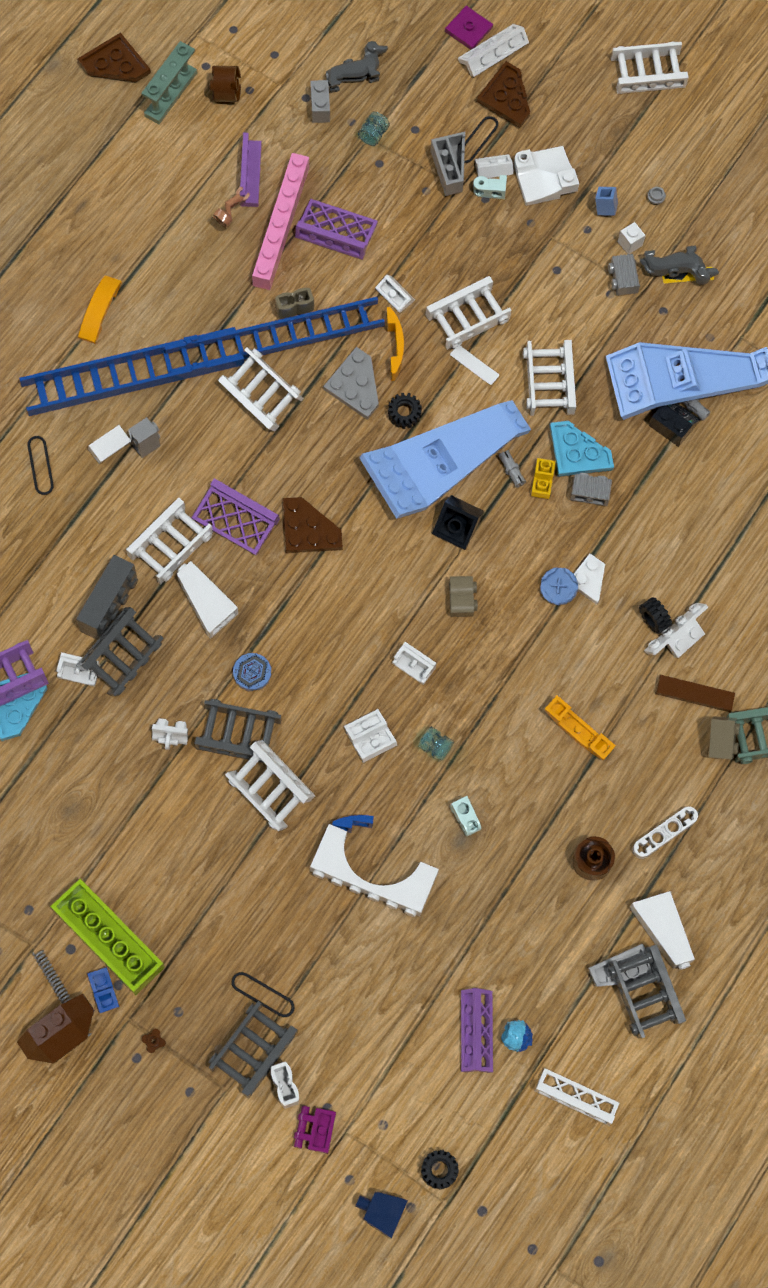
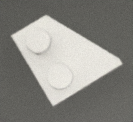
[574,554,605,605]

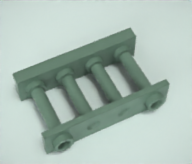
[141,41,197,125]
[727,707,768,764]

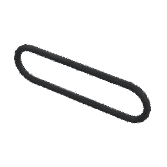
[464,116,498,163]
[28,436,54,495]
[232,972,295,1017]

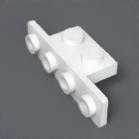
[644,603,708,658]

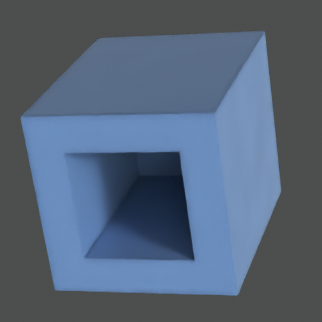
[595,187,618,216]

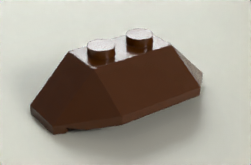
[17,994,95,1064]

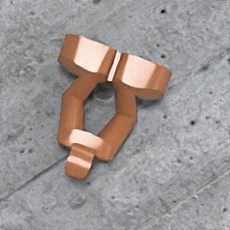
[213,187,250,229]

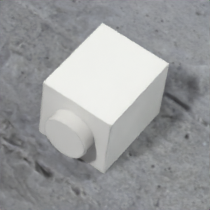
[618,222,645,254]

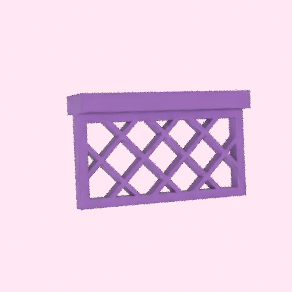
[295,199,378,260]
[192,478,280,555]

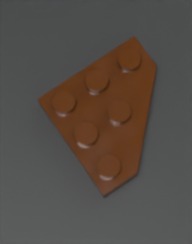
[77,32,151,82]
[476,61,530,128]
[283,497,343,553]

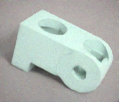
[473,175,507,199]
[449,796,481,837]

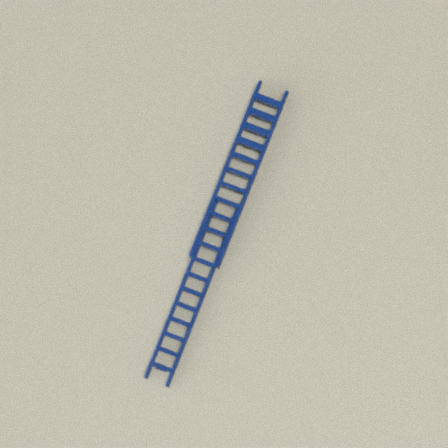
[19,297,385,416]

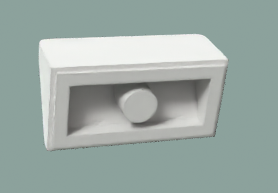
[475,154,513,178]
[375,275,415,312]

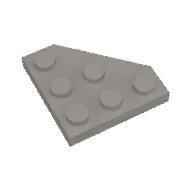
[323,347,379,420]

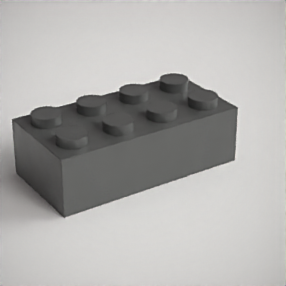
[76,555,138,640]

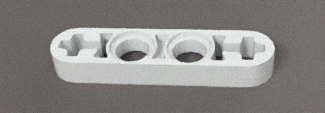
[633,807,698,859]

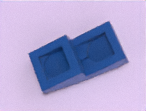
[332,815,374,833]
[87,967,119,1013]

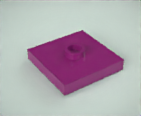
[445,6,493,50]

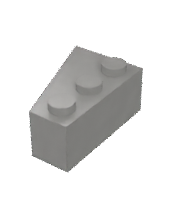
[430,132,465,196]

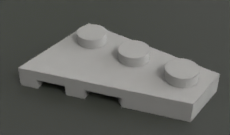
[588,944,654,987]

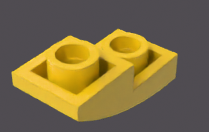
[531,458,556,499]

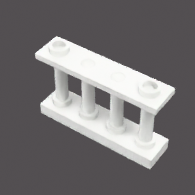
[611,42,689,94]
[426,276,511,350]
[523,340,576,416]
[218,347,304,432]
[126,498,213,585]
[225,740,315,831]

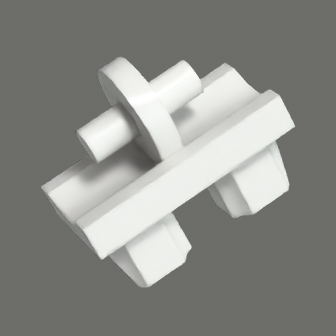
[152,718,188,750]

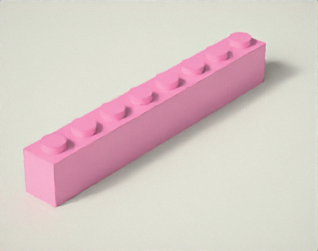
[252,153,309,290]

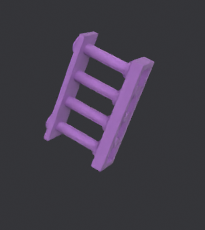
[0,640,49,706]

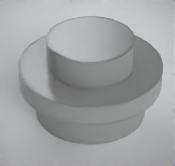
[648,187,666,204]

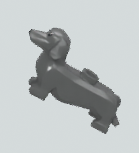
[326,41,388,93]
[640,245,719,285]

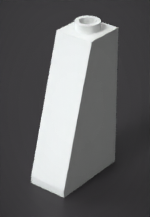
[177,561,238,639]
[630,891,695,970]

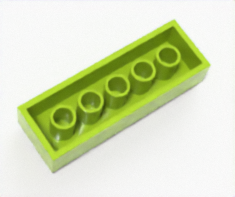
[50,879,165,996]

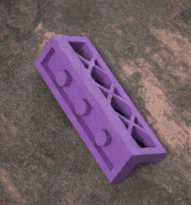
[240,132,262,207]
[461,988,493,1073]

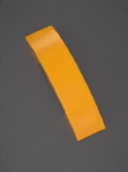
[78,275,122,344]
[386,307,404,381]
[544,695,616,760]

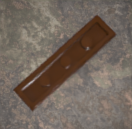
[656,675,735,713]

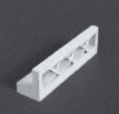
[458,24,529,77]
[535,1068,619,1126]

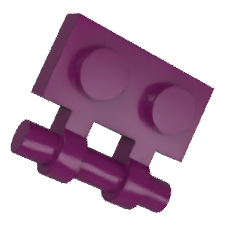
[294,1106,336,1154]

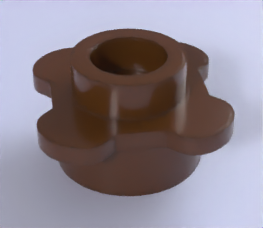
[142,1029,166,1053]

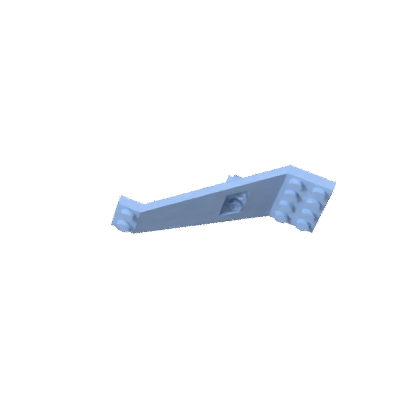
[606,342,768,420]
[360,400,531,519]

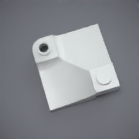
[514,146,579,206]

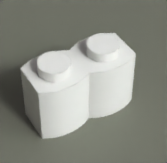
[271,1062,299,1109]

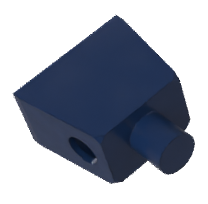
[355,1192,408,1239]

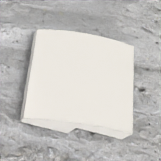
[344,709,397,763]

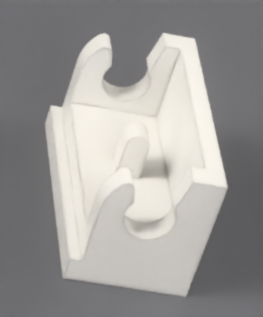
[88,425,131,464]
[392,642,436,685]
[57,652,100,687]

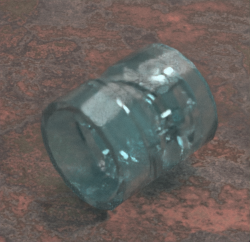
[358,112,390,146]
[418,726,454,762]

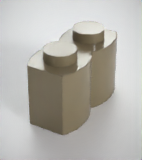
[275,288,314,319]
[449,576,478,617]

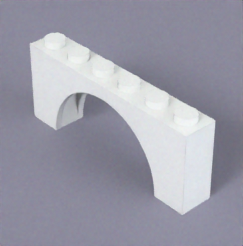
[310,824,439,917]

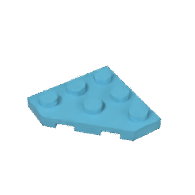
[550,421,614,477]
[0,673,47,741]

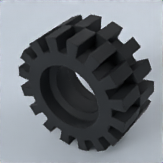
[388,393,422,429]
[639,597,672,634]
[421,1150,459,1190]

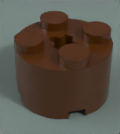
[210,65,241,102]
[573,836,615,881]

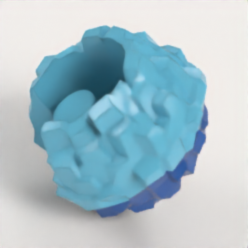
[501,1020,533,1052]

